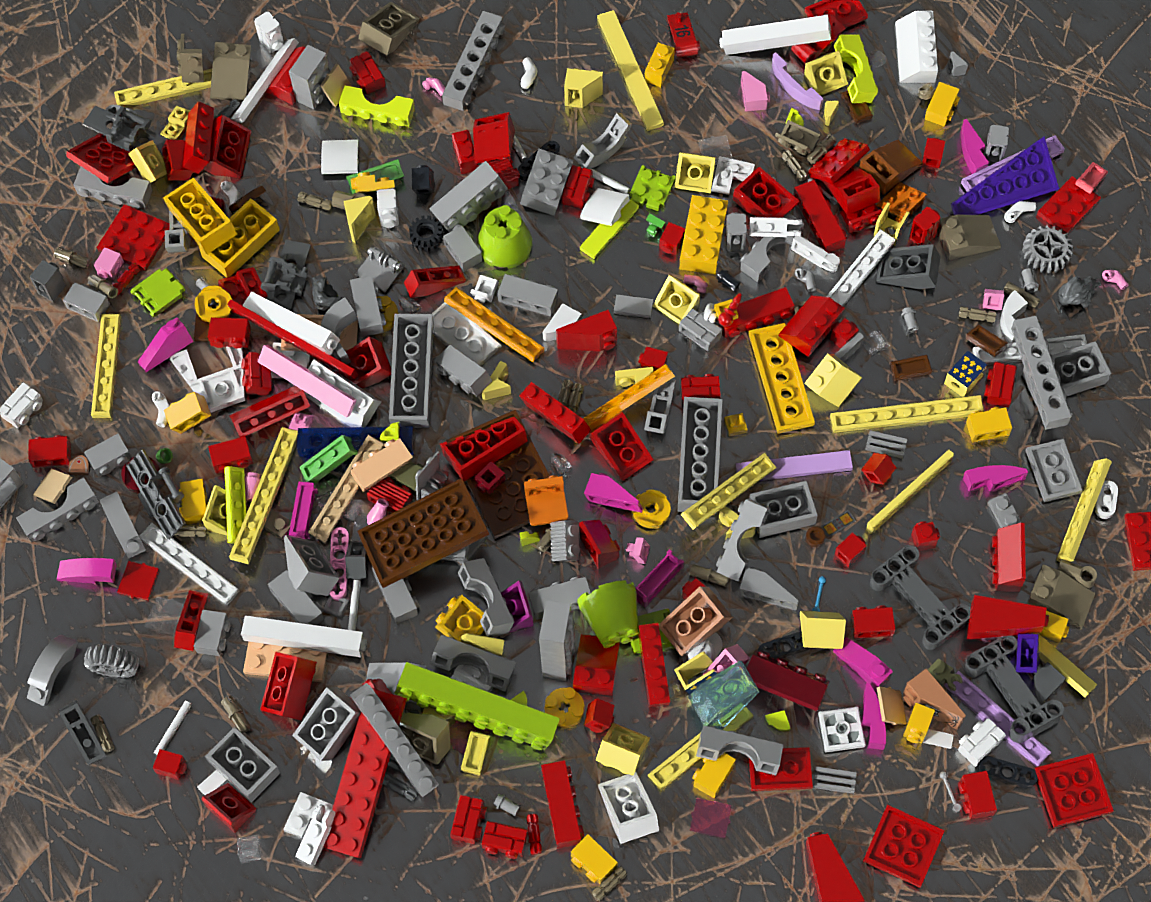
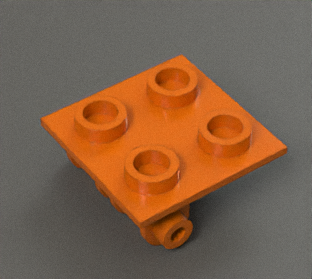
[876,182,927,223]

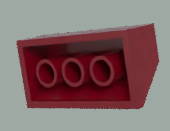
[741,650,830,711]

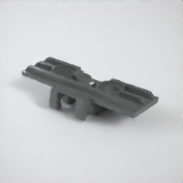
[83,106,170,156]
[260,240,311,311]
[127,449,185,540]

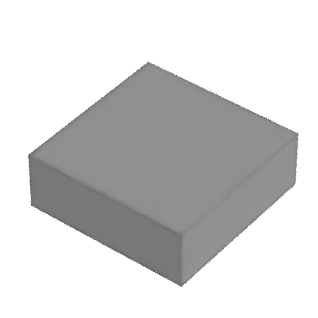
[323,596,350,619]

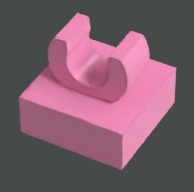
[982,289,1004,310]
[289,412,314,436]
[626,537,650,564]

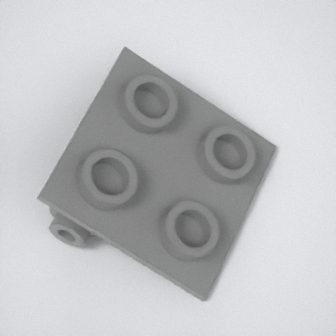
[355,247,406,292]
[415,451,449,500]

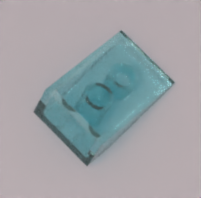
[688,661,759,730]

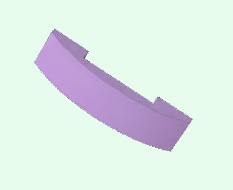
[772,52,823,110]

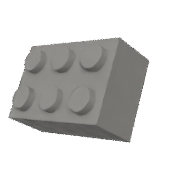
[289,45,330,109]
[520,149,573,216]
[749,481,818,538]
[292,687,361,761]
[205,727,280,803]

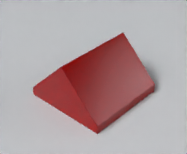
[201,783,257,833]

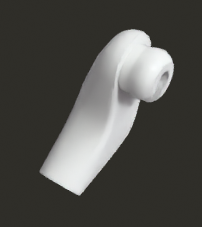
[521,57,538,89]
[221,181,242,213]
[1004,201,1036,223]
[704,303,718,323]
[152,391,170,427]

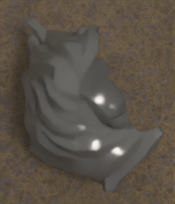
[1058,275,1101,308]
[312,277,342,311]

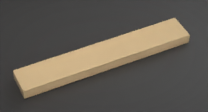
[308,434,385,543]

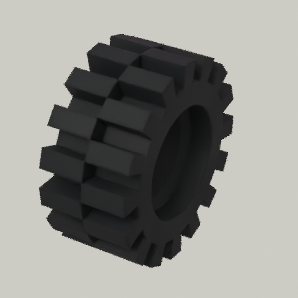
[409,215,443,251]

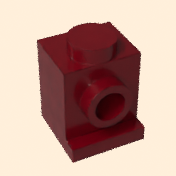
[475,461,506,495]

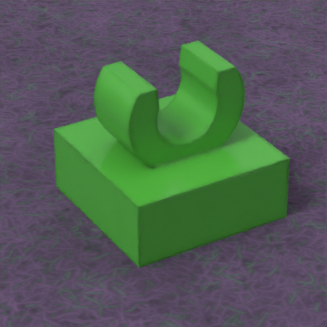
[646,213,667,237]

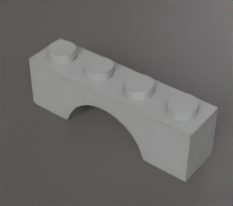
[73,166,153,209]
[740,213,804,282]
[16,477,99,543]
[716,499,771,581]
[458,558,514,637]
[431,635,516,691]
[696,725,783,775]

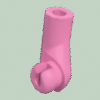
[422,77,445,96]
[1102,270,1129,290]
[683,274,708,293]

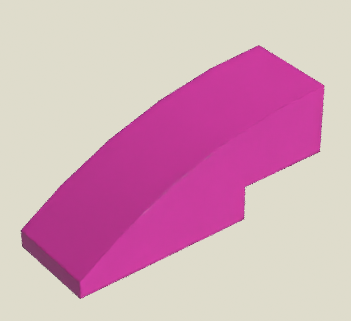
[961,118,989,174]
[963,465,1028,492]
[57,558,117,584]
[861,683,886,750]

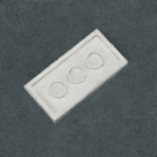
[432,302,501,366]

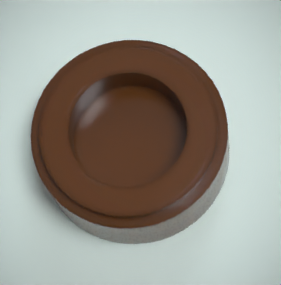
[806,526,826,547]

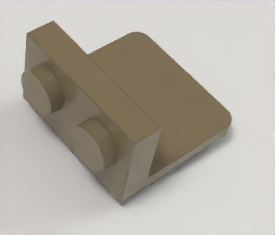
[177,34,204,83]
[775,120,821,156]

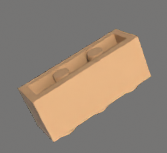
[351,438,413,492]

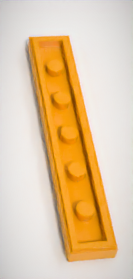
[444,287,545,362]
[582,364,675,431]

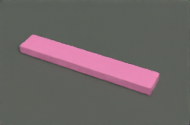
[258,344,357,417]

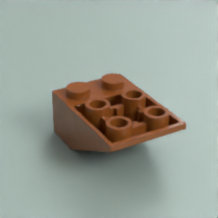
[859,140,923,195]

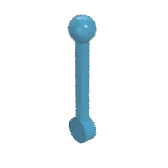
[812,576,826,612]

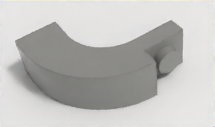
[574,113,633,169]
[165,210,191,253]
[321,297,358,365]
[644,379,676,434]
[100,492,146,559]
[27,634,78,706]

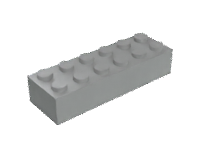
[389,314,434,428]
[677,397,722,514]
[539,600,576,681]

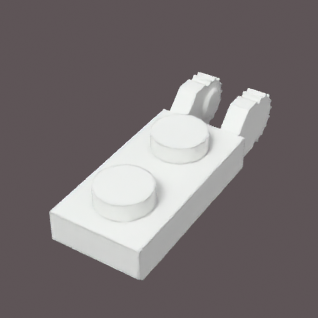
[749,217,802,237]
[791,236,840,273]
[295,804,335,865]

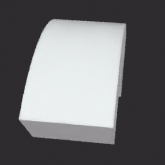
[1000,290,1028,343]

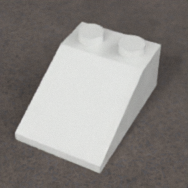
[598,772,659,844]

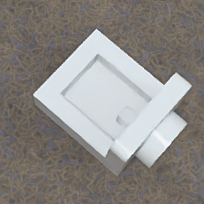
[470,275,499,303]

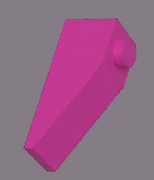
[138,318,193,372]
[584,473,643,513]
[833,637,893,692]

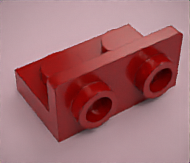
[839,204,882,233]

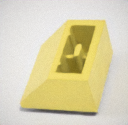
[564,68,603,108]

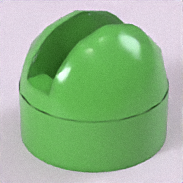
[156,448,173,464]

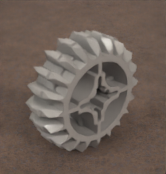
[1022,225,1074,274]
[84,644,139,678]

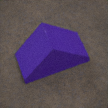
[1016,634,1040,673]

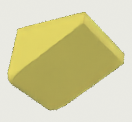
[824,101,839,126]

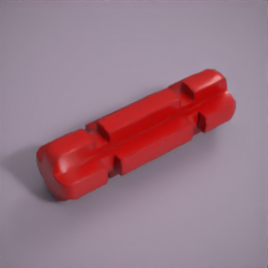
[112,263,140,295]
[526,814,542,855]

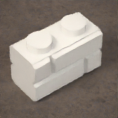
[254,12,284,53]
[377,189,399,228]
[0,382,43,429]
[958,718,1006,767]

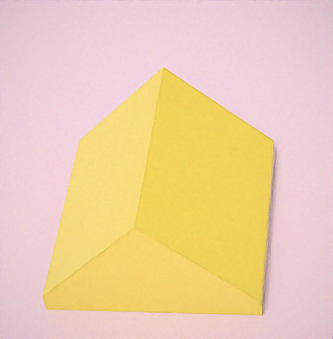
[804,51,848,96]
[128,140,167,183]
[675,152,716,193]
[344,196,376,243]
[653,275,700,324]
[202,485,247,535]
[800,611,846,649]

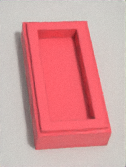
[1075,162,1108,194]

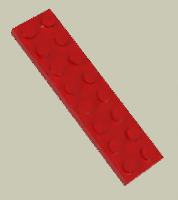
[323,689,407,858]

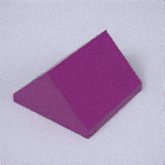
[501,581,534,633]

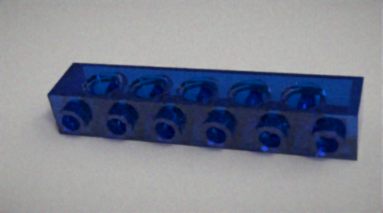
[297,426,414,459]

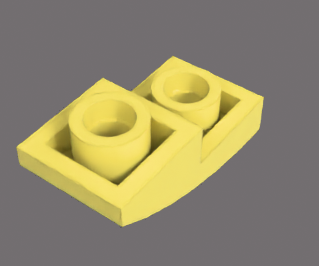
[160,106,190,140]

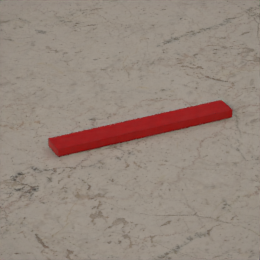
[227,299,359,380]

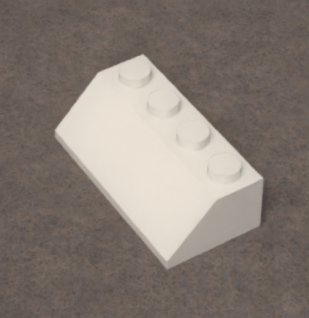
[895,11,938,83]
[303,360,381,434]

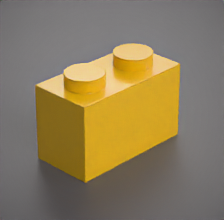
[645,43,675,88]
[925,82,961,127]
[164,392,211,434]
[966,407,1012,443]
[179,479,208,525]
[903,703,935,743]
[692,753,736,799]
[571,834,618,884]

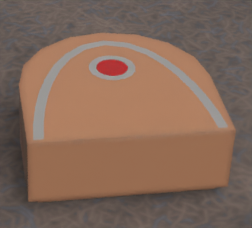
[68,455,90,475]

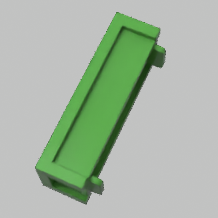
[346,159,404,194]
[300,435,358,485]

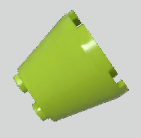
[477,205,532,269]
[577,580,639,648]

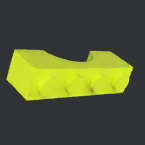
[834,34,878,103]
[339,85,415,127]

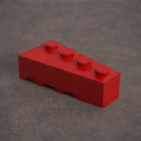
[440,416,528,482]

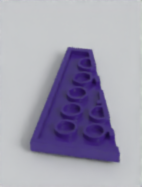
[951,136,1059,215]

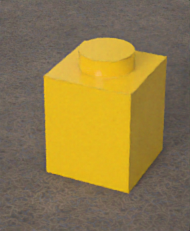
[1039,611,1070,643]

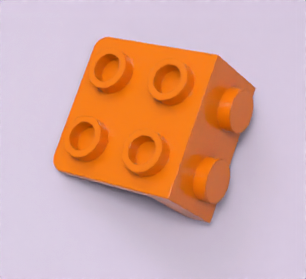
[524,475,568,526]

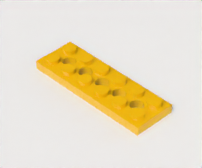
[748,323,815,434]

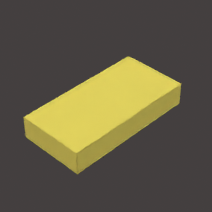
[460,731,490,776]

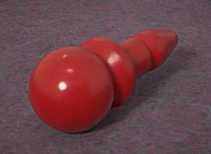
[718,293,742,327]

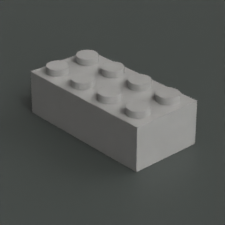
[429,161,508,232]
[1022,341,1111,406]

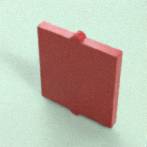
[117,561,159,600]

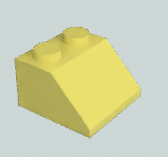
[804,353,862,407]
[596,723,650,775]

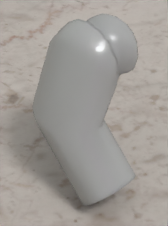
[795,268,817,292]

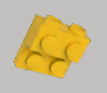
[351,172,395,193]
[435,595,484,644]

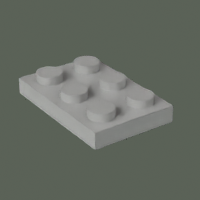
[1026,439,1082,502]

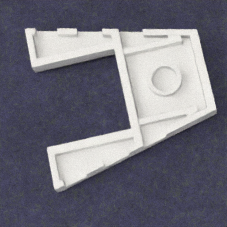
[169,347,246,413]

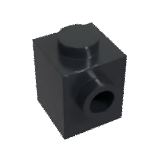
[412,165,434,194]

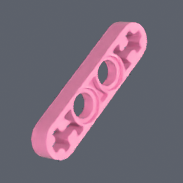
[329,527,350,601]

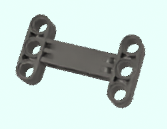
[870,545,971,650]
[964,636,1064,743]

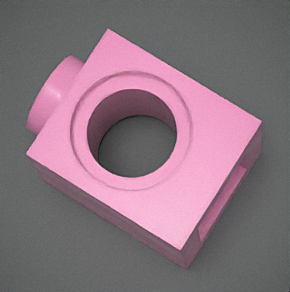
[94,247,124,280]

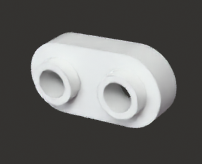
[1095,480,1118,519]

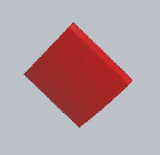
[218,267,268,313]

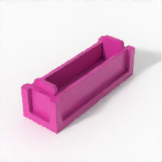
[289,481,319,539]
[636,549,684,608]

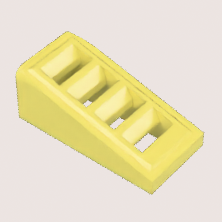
[460,633,504,656]

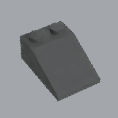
[876,244,941,289]

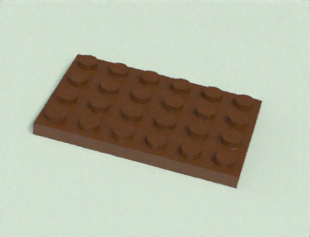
[446,409,550,539]
[357,478,490,588]

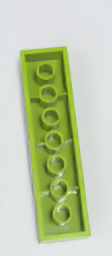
[394,662,560,750]

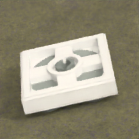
[818,707,866,752]

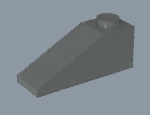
[59,700,106,765]

